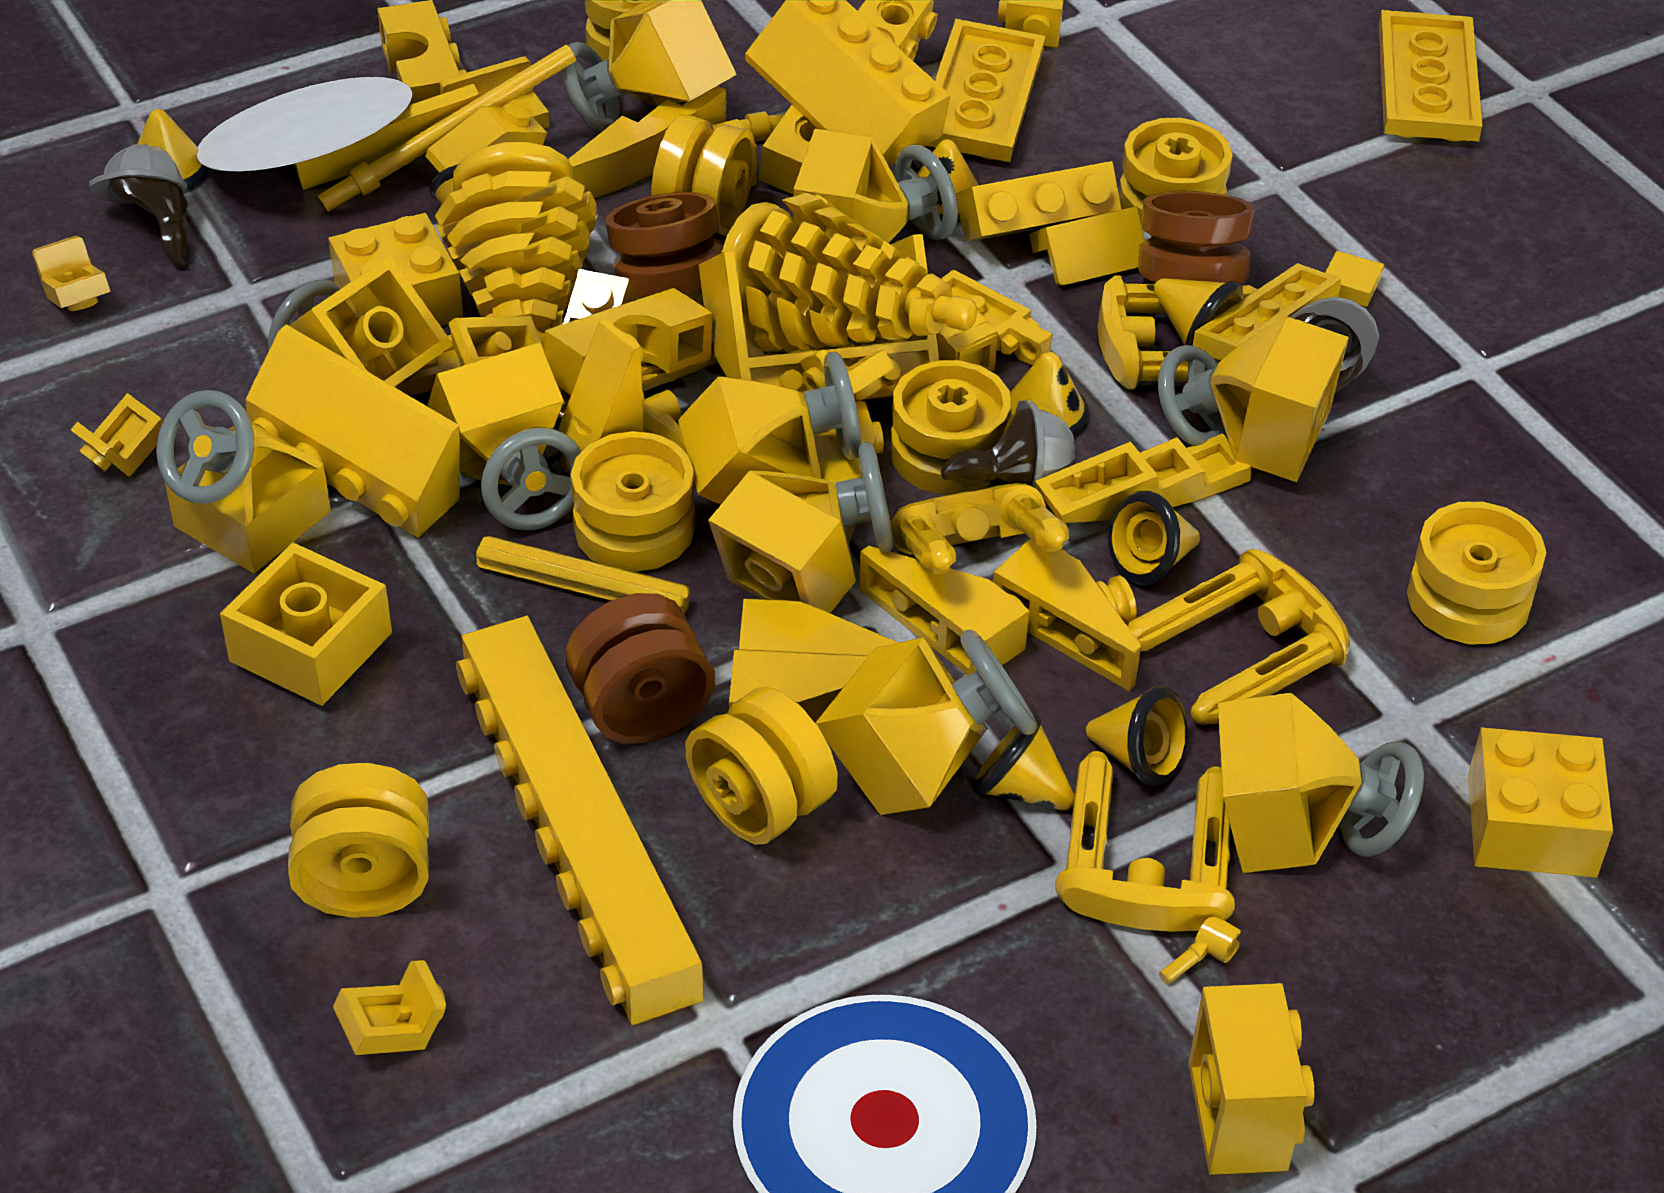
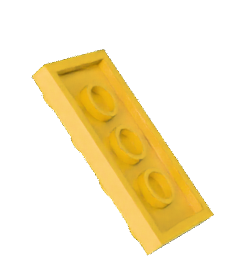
[1379,10,1483,142]
[926,19,1046,162]

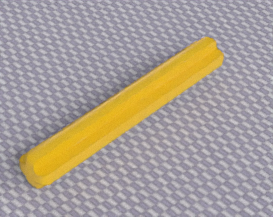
[476,536,690,615]

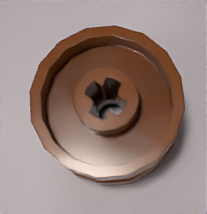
[1138,191,1255,284]
[605,192,723,298]
[565,593,715,744]

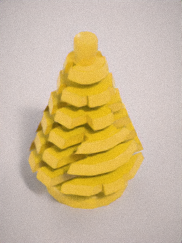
[435,142,598,349]
[722,193,977,353]

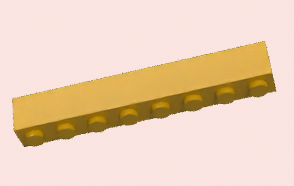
[456,615,703,1026]

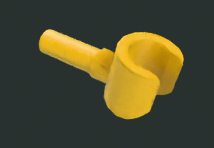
[1159,917,1241,985]

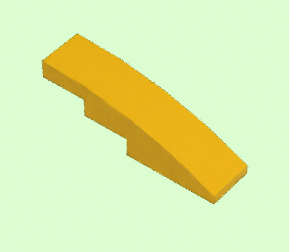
[568,86,726,199]
[1035,433,1251,523]

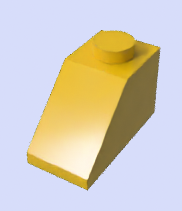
[425,103,547,172]
[448,316,545,366]

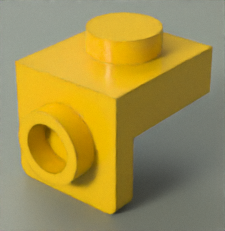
[997,0,1064,48]
[32,236,111,311]
[800,349,895,402]
[70,393,164,477]
[333,960,446,1055]

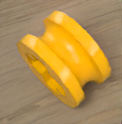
[1096,575,1137,625]

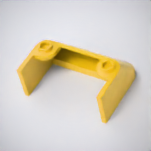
[699,234,939,402]

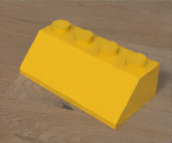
[745,0,951,166]
[245,324,460,538]

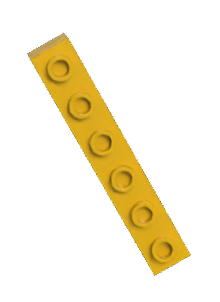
[758,0,938,194]

